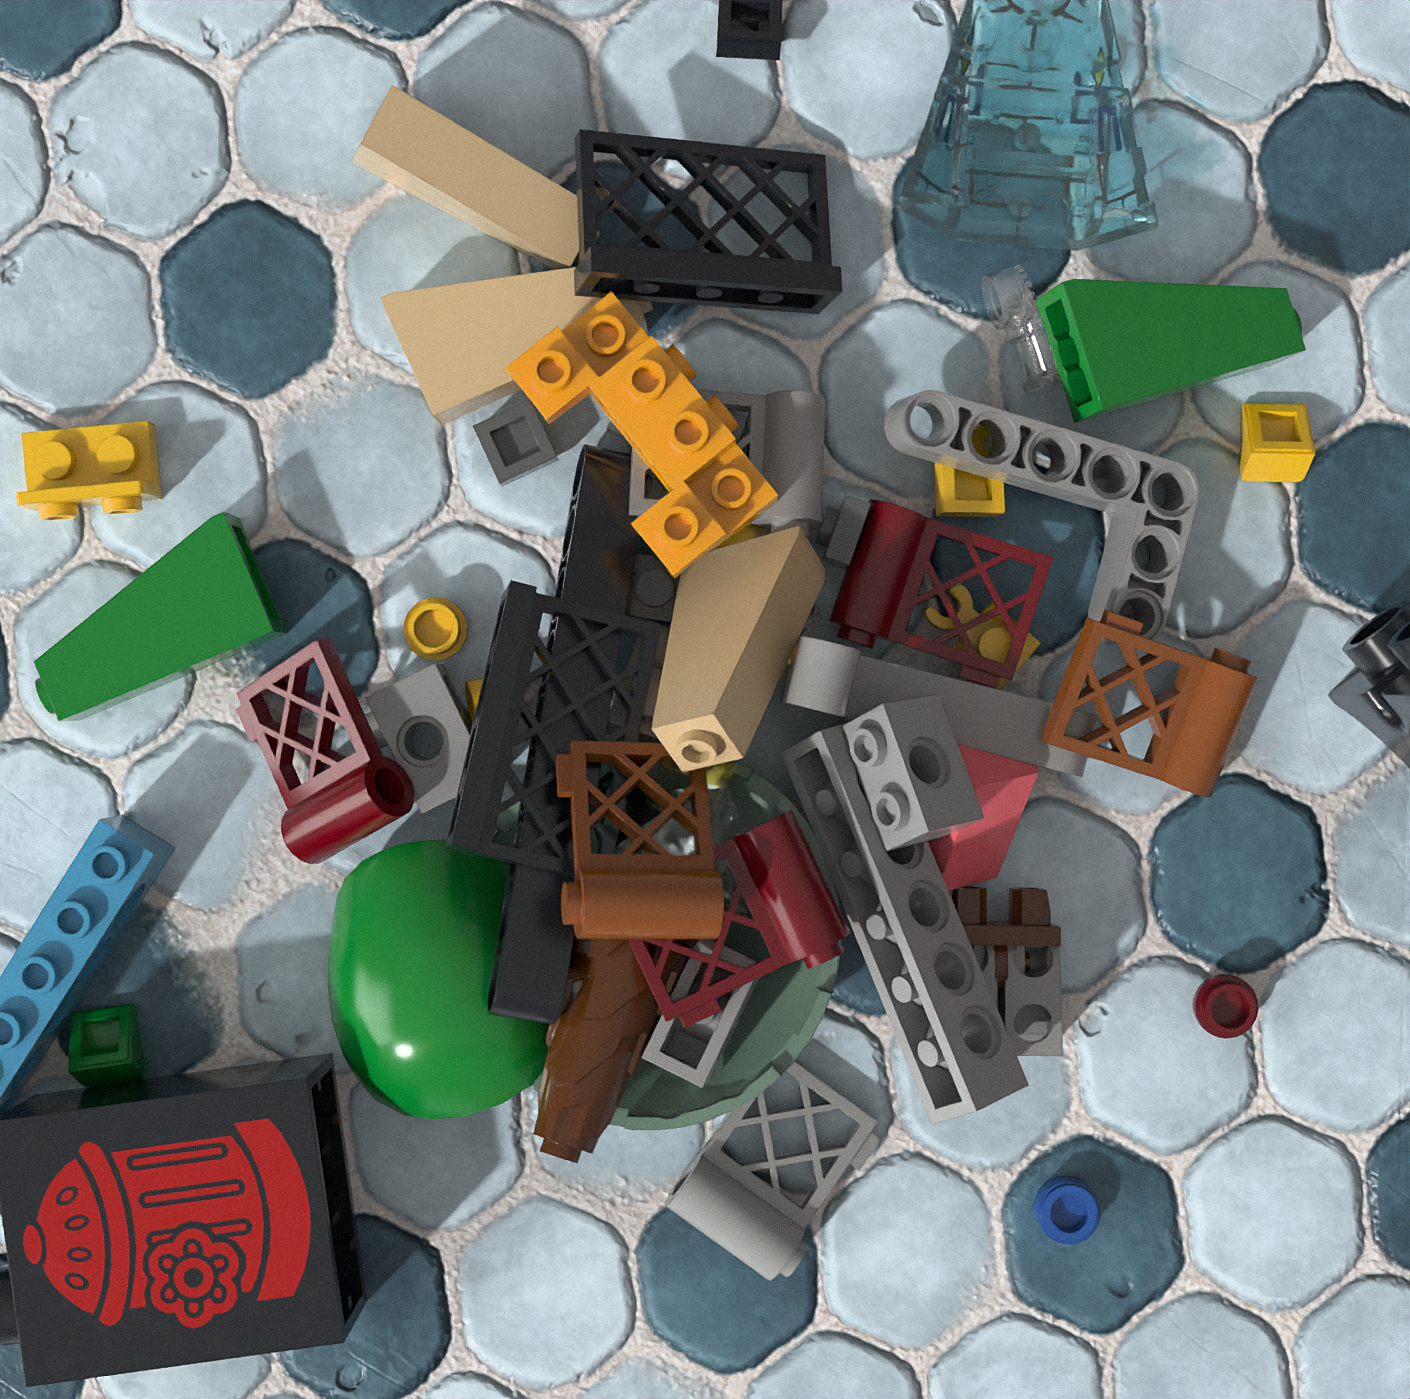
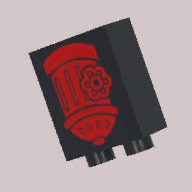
[0,1053,367,1387]

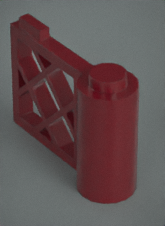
[829,499,1053,689]
[236,637,414,864]
[627,810,851,1028]

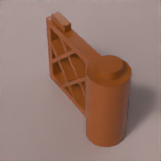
[1040,609,1259,798]
[556,741,724,939]

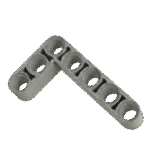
[884,390,1200,644]
[780,636,1098,777]

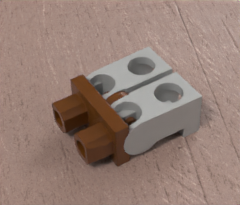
[949,886,1063,1057]

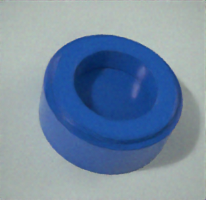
[1034,1176,1101,1244]

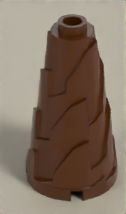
[533,933,698,1164]

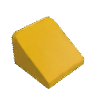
[1240,403,1315,482]

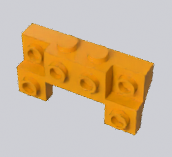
[505,291,778,579]

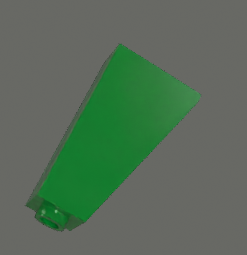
[1036,279,1306,423]
[34,512,287,721]

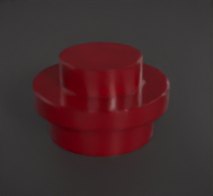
[1193,974,1258,1039]

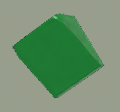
[68,1003,145,1087]

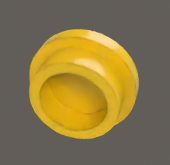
[403,597,468,661]

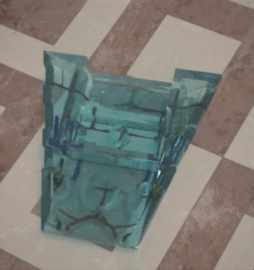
[896,0,1159,251]

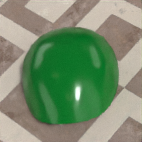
[327,839,549,1119]

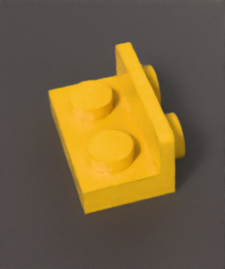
[16,421,162,520]

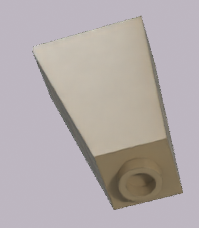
[351,85,600,270]
[380,267,653,425]
[651,526,826,772]

